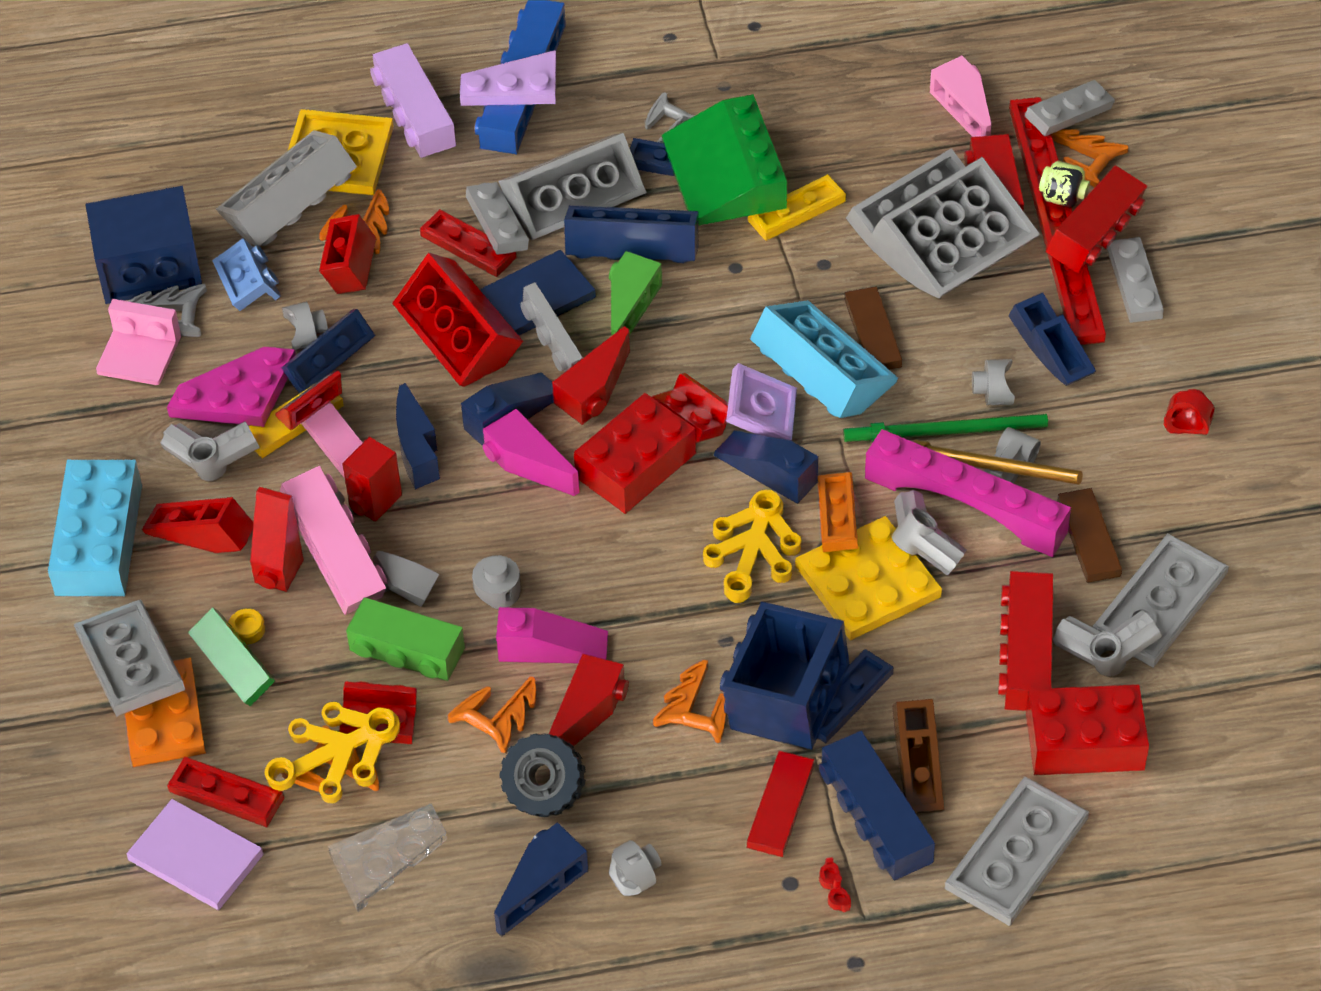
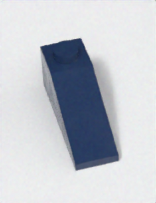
[461,372,554,446]
[714,430,819,504]
[494,822,588,937]

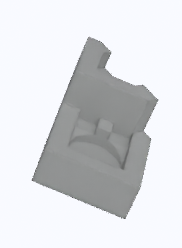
[373,551,439,607]

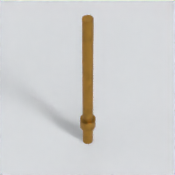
[913,440,1083,485]

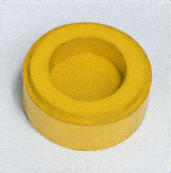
[228,609,265,645]

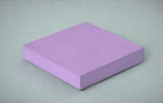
[726,363,797,441]

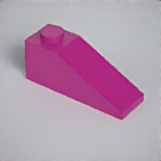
[483,409,579,496]
[496,607,608,664]

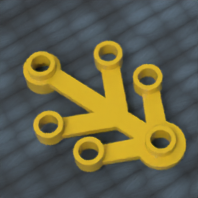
[703,490,801,603]
[265,702,400,804]

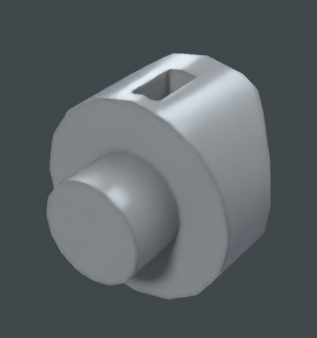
[282,302,328,351]
[972,359,1015,405]
[472,555,521,609]
[609,840,662,896]

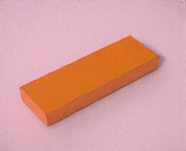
[818,472,858,552]

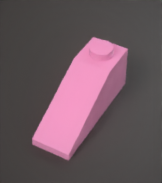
[930,56,991,137]

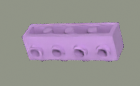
[370,43,456,158]

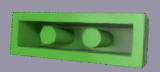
[346,597,465,681]

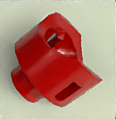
[1164,389,1215,435]

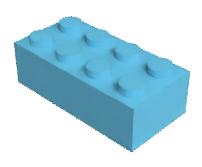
[48,460,142,596]

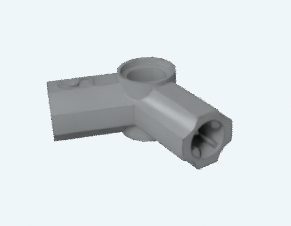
[160,422,260,481]
[892,490,967,576]
[1053,610,1162,676]

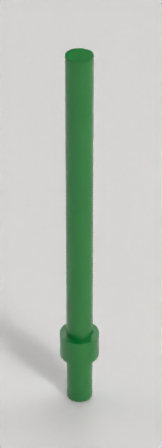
[843,414,1048,444]

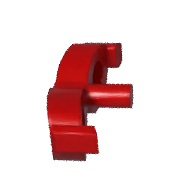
[819,857,851,912]

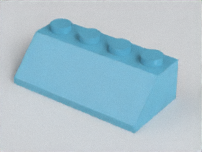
[750,300,898,418]

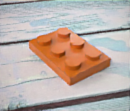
[125,658,206,767]

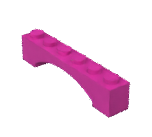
[865,429,1071,558]

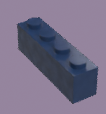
[564,205,699,263]
[819,731,935,881]

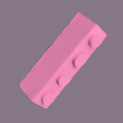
[280,466,387,615]

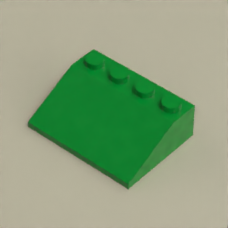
[662,94,787,225]

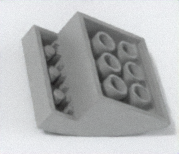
[846,148,1040,298]

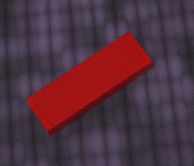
[420,209,517,277]
[747,751,814,857]
[167,756,284,828]

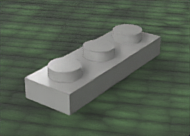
[1025,80,1115,136]
[466,182,529,255]
[1107,237,1164,323]
[520,282,583,372]

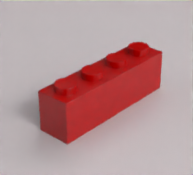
[1045,165,1148,273]
[998,571,1053,711]

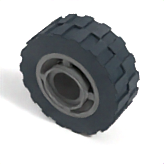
[499,733,586,817]

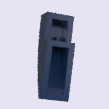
[1009,292,1096,386]
[396,383,440,490]

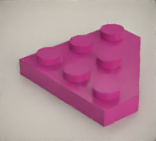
[167,347,296,427]

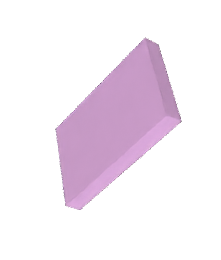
[126,799,263,911]

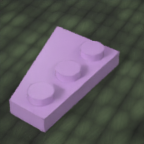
[460,50,556,106]

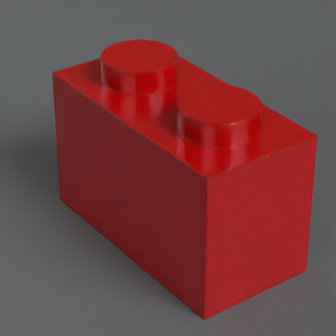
[319,214,376,294]
[342,436,402,522]

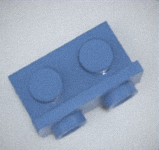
[212,238,281,311]

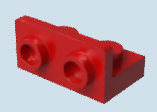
[652,373,728,442]
[339,681,417,745]

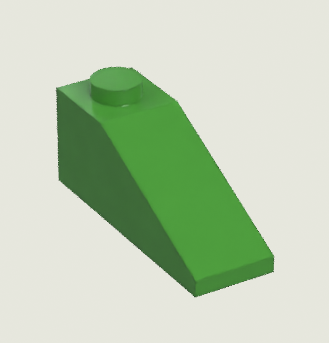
[609,251,662,336]

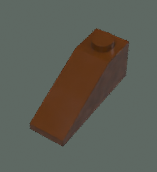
[892,699,944,813]

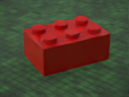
[574,393,696,514]
[1026,684,1149,775]

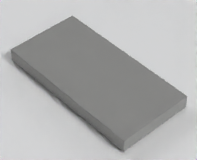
[1092,533,1229,668]
[74,599,185,716]
[945,776,1089,926]

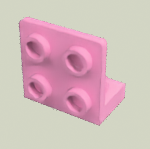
[96,299,181,385]

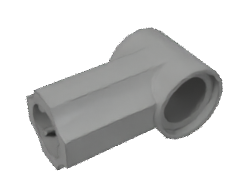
[984,427,1041,484]

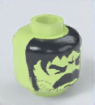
[1039,161,1090,208]

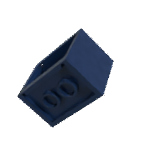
[85,186,202,304]
[720,602,850,750]

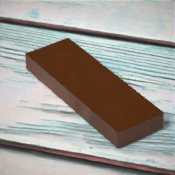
[844,286,902,370]
[1057,488,1122,583]

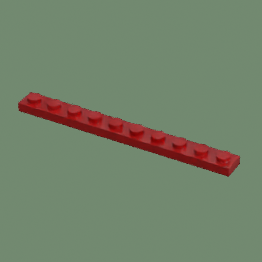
[1009,97,1106,345]

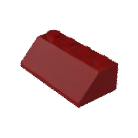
[392,252,523,387]

